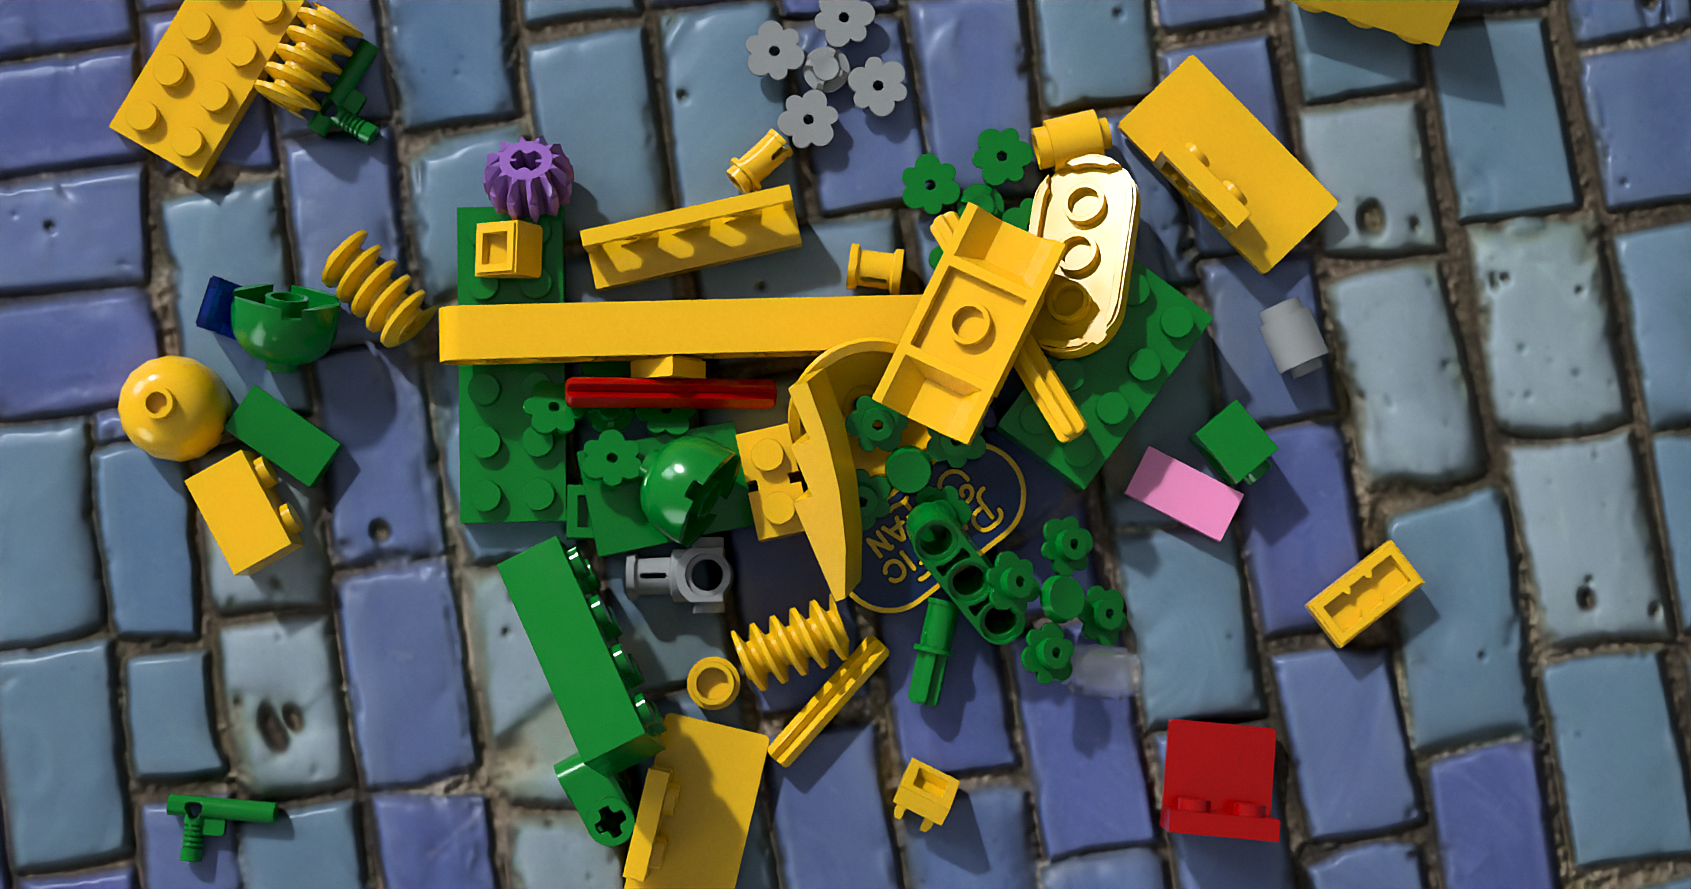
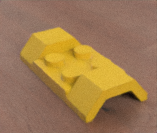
[872,202,1068,446]

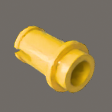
[725,129,794,194]

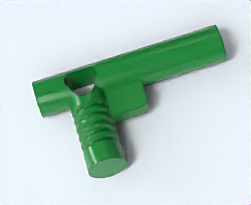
[307,38,380,146]
[166,794,279,862]

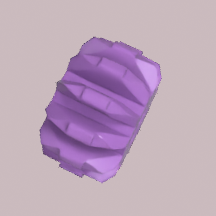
[483,135,575,224]

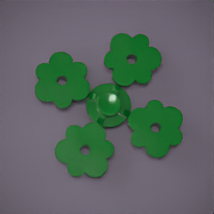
[901,128,1034,270]
[523,361,697,488]
[845,395,986,542]
[986,516,1127,685]

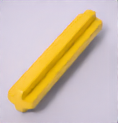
[767,635,889,768]

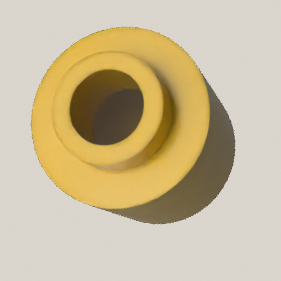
[1031,109,1112,172]

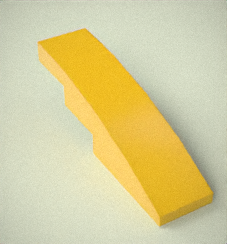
[788,367,862,602]

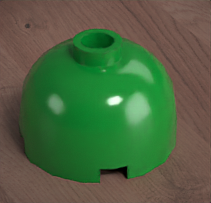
[231,284,341,373]
[638,436,741,547]

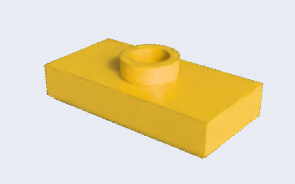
[1304,540,1425,648]

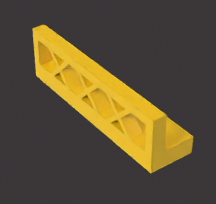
[580,184,803,292]

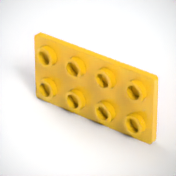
[1118,55,1338,275]
[622,712,770,889]

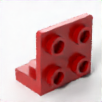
[1160,719,1281,842]

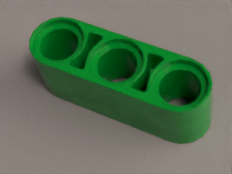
[906,502,1026,645]

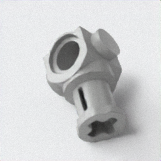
[626,537,734,613]

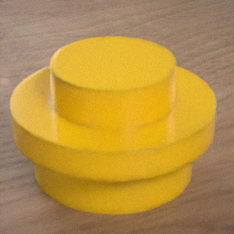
[687,656,741,710]

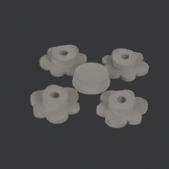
[746,0,907,149]

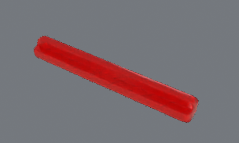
[565,377,777,409]

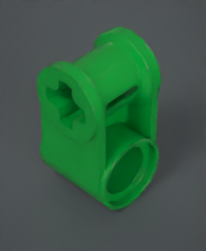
[554,752,639,847]

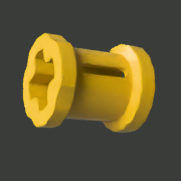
[846,243,905,295]

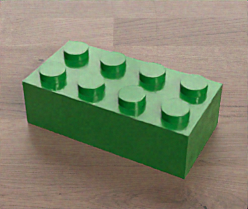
[994,258,1214,493]
[496,536,667,778]

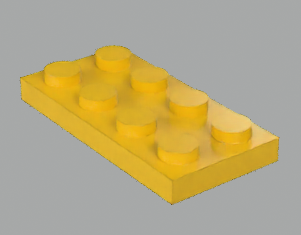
[108,0,311,182]

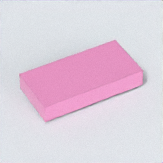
[1123,446,1244,542]

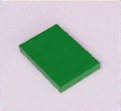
[576,420,755,558]

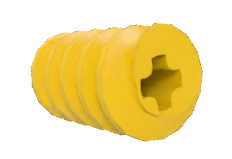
[254,2,364,121]
[321,229,438,348]
[731,593,850,692]

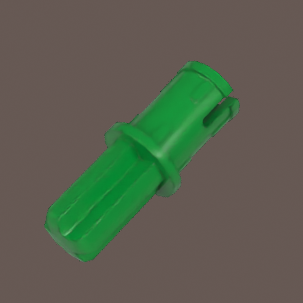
[908,597,959,706]

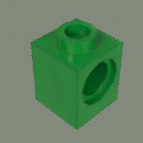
[1188,399,1279,486]

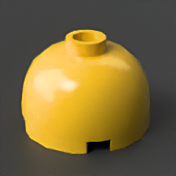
[117,355,232,462]

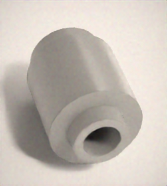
[1259,296,1329,379]

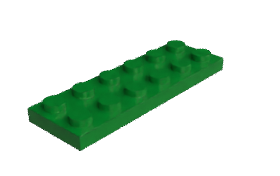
[457,205,569,524]

